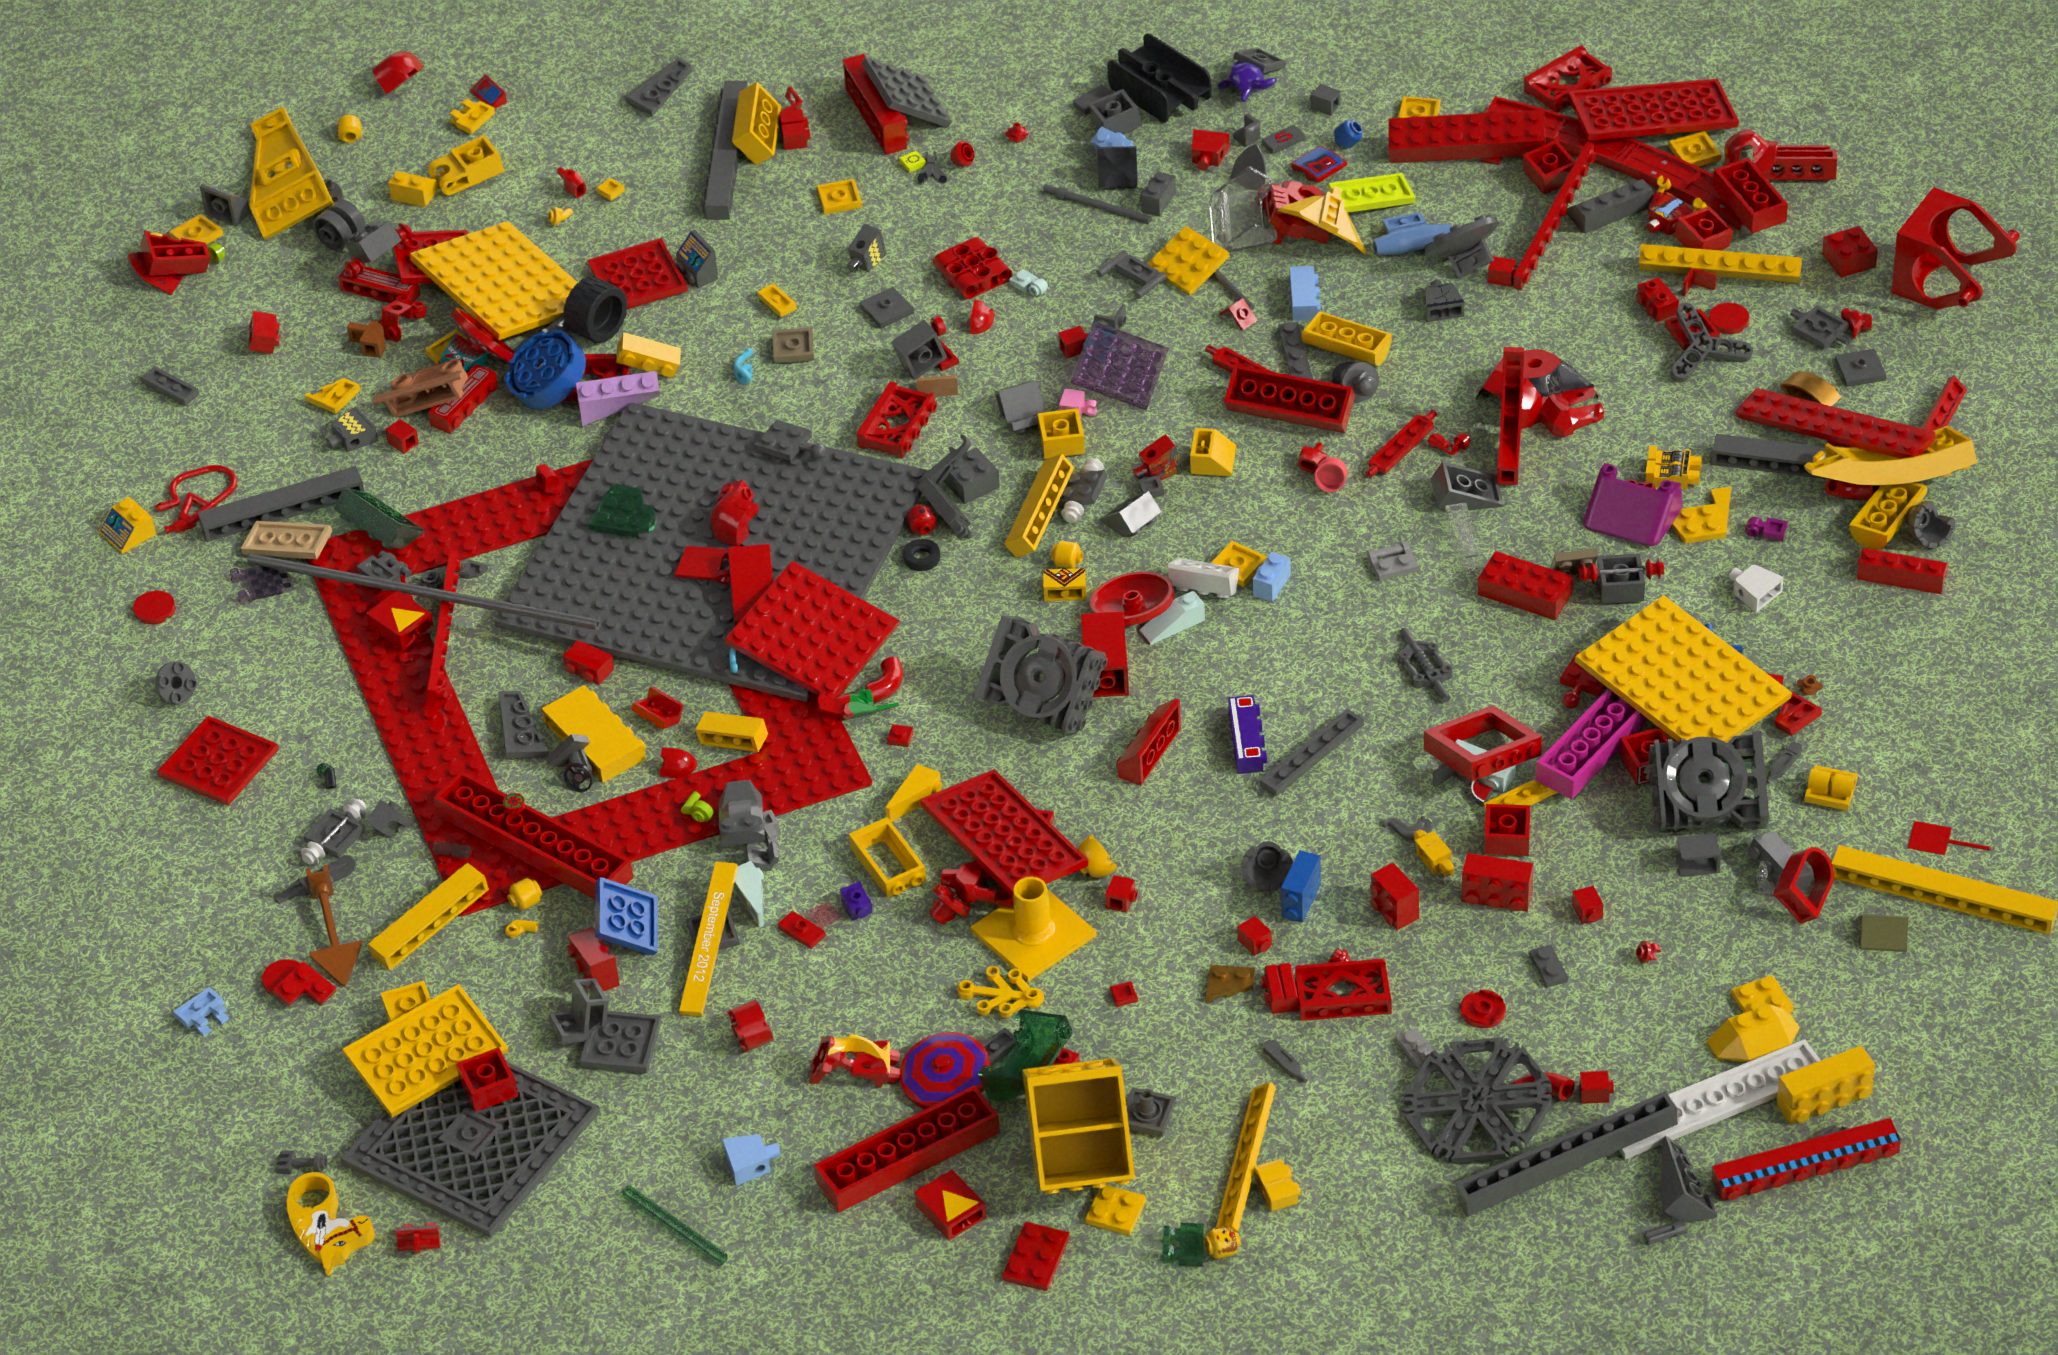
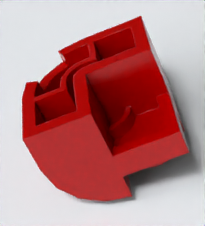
[372,51,424,94]
[710,490,759,547]

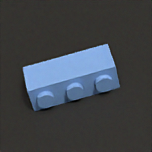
[1290,266,1321,321]

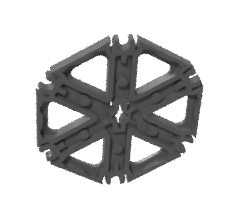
[1403,1037,1552,1164]

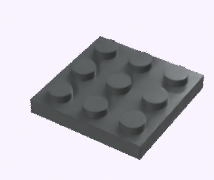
[580,1011,662,1074]

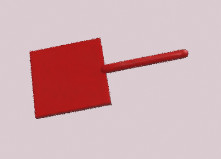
[1908,821,1991,855]

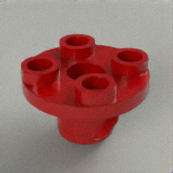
[929,883,971,924]

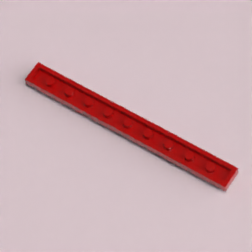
[1514,142,1596,290]
[426,550,461,707]

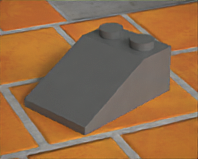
[1431,462,1504,512]

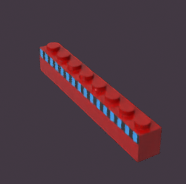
[1711,1118,1901,1201]

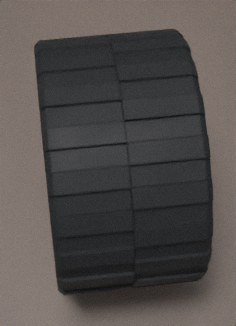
[563,276,628,343]

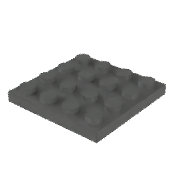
[861,57,952,127]

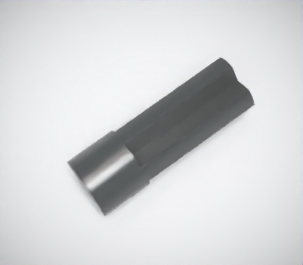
[1644,1220,1687,1245]

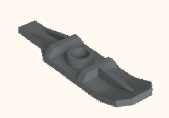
[274,855,357,904]

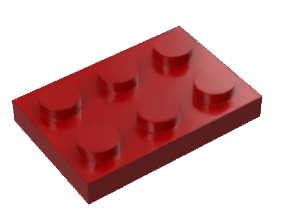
[1002,1221,1070,1291]

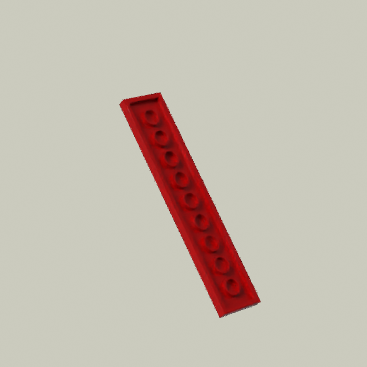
[1735,388,1936,459]

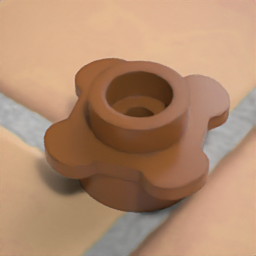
[1797,675,1823,695]

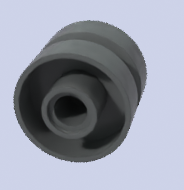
[313,199,366,252]

